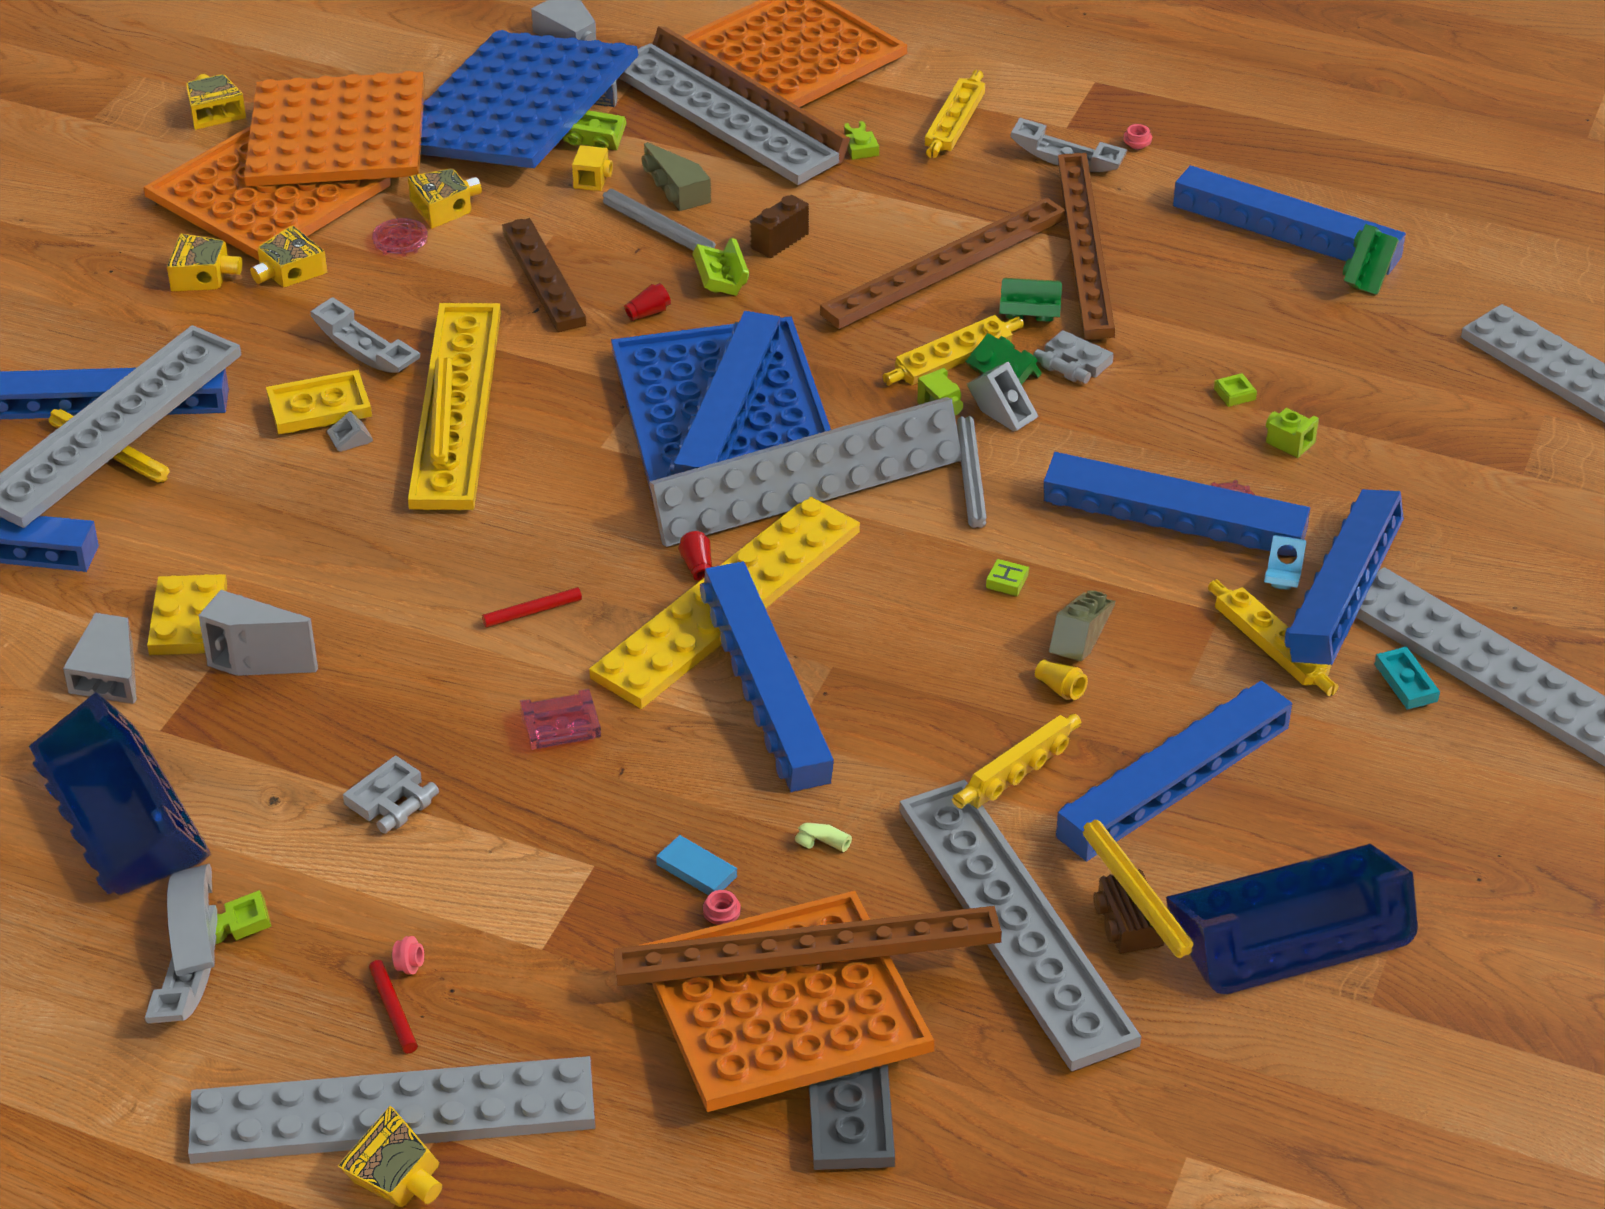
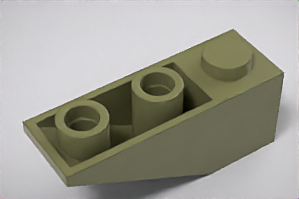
[641,142,711,211]
[1049,590,1116,661]

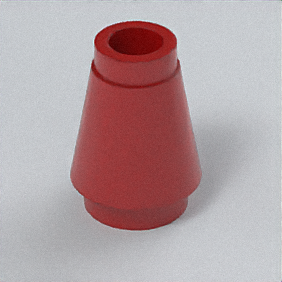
[624,283,671,321]
[678,531,712,581]

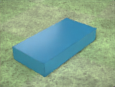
[656,835,737,895]

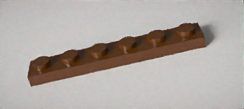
[502,218,586,332]

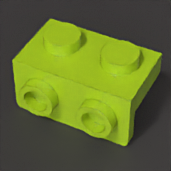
[563,110,627,150]
[692,238,749,296]

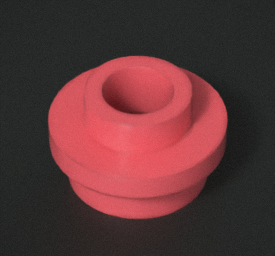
[1124,124,1152,149]
[703,890,741,925]
[392,936,424,975]

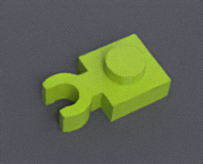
[844,121,879,159]
[215,890,272,945]

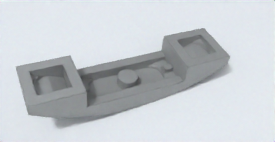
[1010,118,1127,172]
[310,297,420,373]
[167,863,215,977]
[145,905,217,1023]

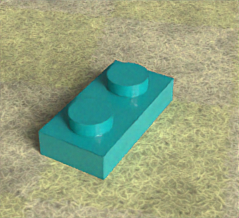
[1374,646,1440,710]

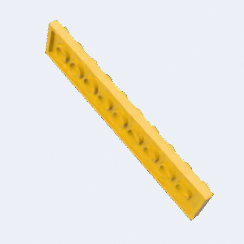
[408,303,501,510]
[589,497,860,709]

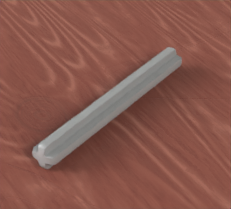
[603,189,716,251]
[957,416,987,528]

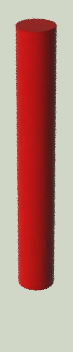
[482,587,582,628]
[369,960,418,1054]

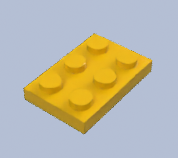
[266,370,372,435]
[147,574,227,655]

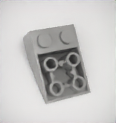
[198,590,318,676]

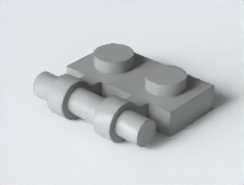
[1033,330,1114,384]
[343,755,439,834]

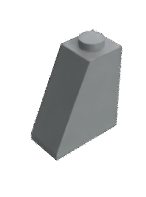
[531,0,596,41]
[63,613,137,704]

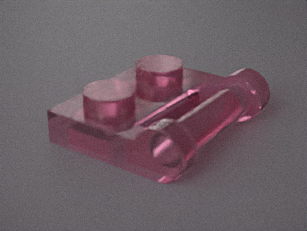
[519,688,601,750]

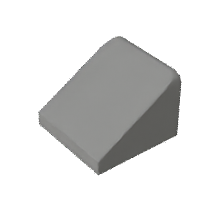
[326,411,373,452]

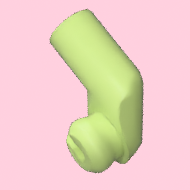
[795,823,852,852]

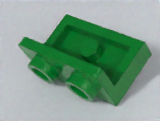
[1342,224,1399,295]
[999,278,1062,321]
[965,333,1042,385]

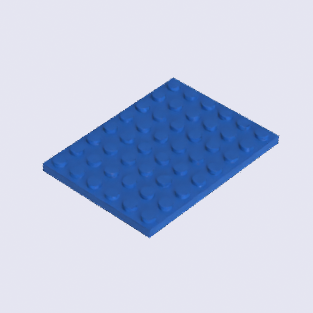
[420,30,639,168]
[611,316,831,500]

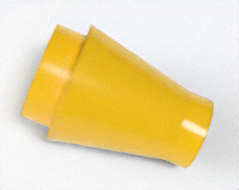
[1035,660,1088,700]

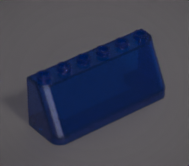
[29,692,211,895]
[1166,844,1418,994]

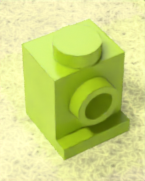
[917,368,963,416]
[1266,408,1319,458]

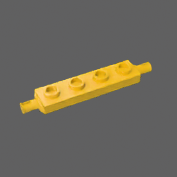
[925,70,985,158]
[883,315,1024,386]
[1208,579,1339,696]
[952,714,1082,809]

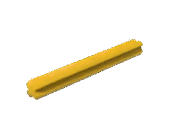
[430,357,453,466]
[48,409,170,483]
[1083,820,1194,958]

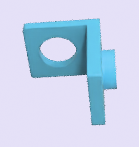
[1264,535,1306,590]

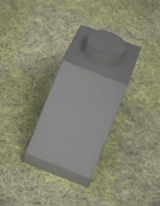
[967,362,1039,431]

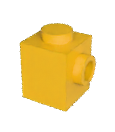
[572,145,613,191]

